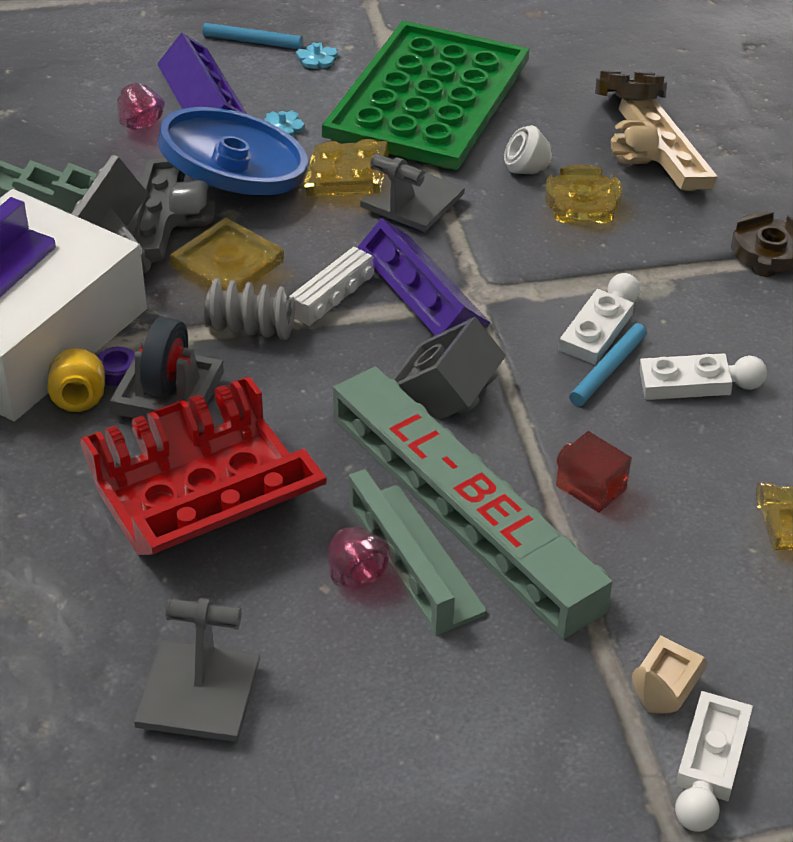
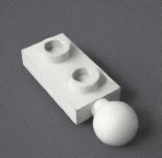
[559,273,640,365]
[640,353,767,400]
[675,691,753,832]

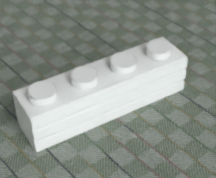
[289,247,374,326]

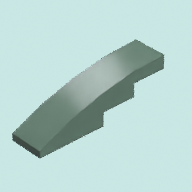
[0,160,97,214]

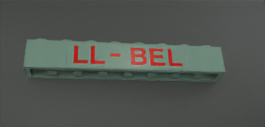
[333,366,613,640]

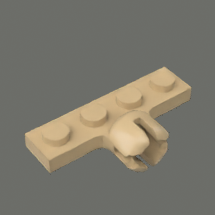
[611,98,718,191]

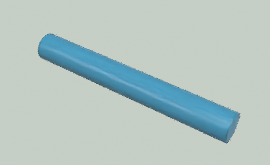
[202,23,303,49]
[569,323,647,407]

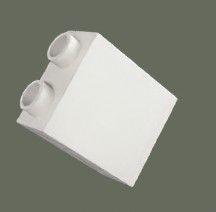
[0,189,147,422]

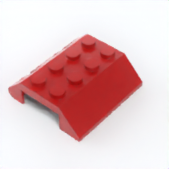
[80,376,327,555]

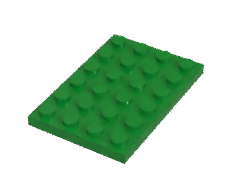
[322,20,529,170]

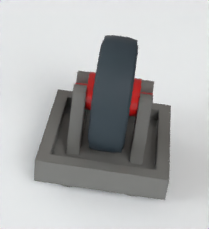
[110,317,224,421]

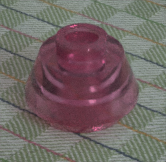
[117,83,165,130]
[327,527,390,589]

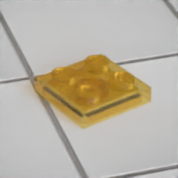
[304,139,389,197]
[170,218,284,293]

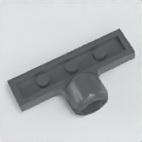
[128,158,215,263]

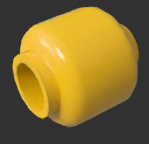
[47,348,105,412]

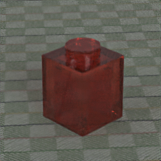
[556,431,632,513]

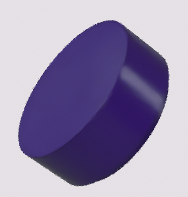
[97,346,135,386]

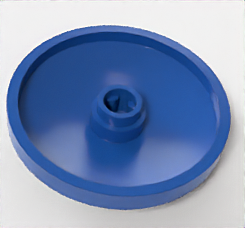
[158,107,308,195]

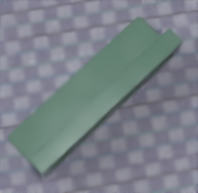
[349,469,486,636]

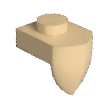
[632,635,707,714]

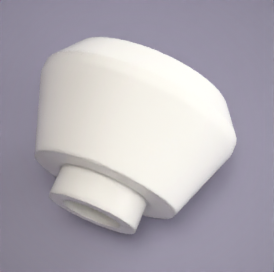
[504,125,552,174]

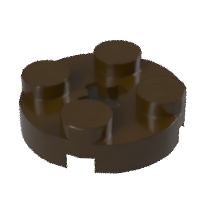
[595,70,667,99]
[731,211,793,277]

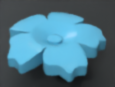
[296,42,338,69]
[264,110,305,137]

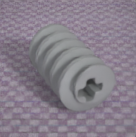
[204,278,295,340]

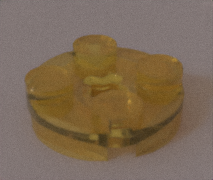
[545,164,622,223]

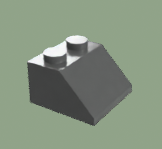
[392,317,506,420]

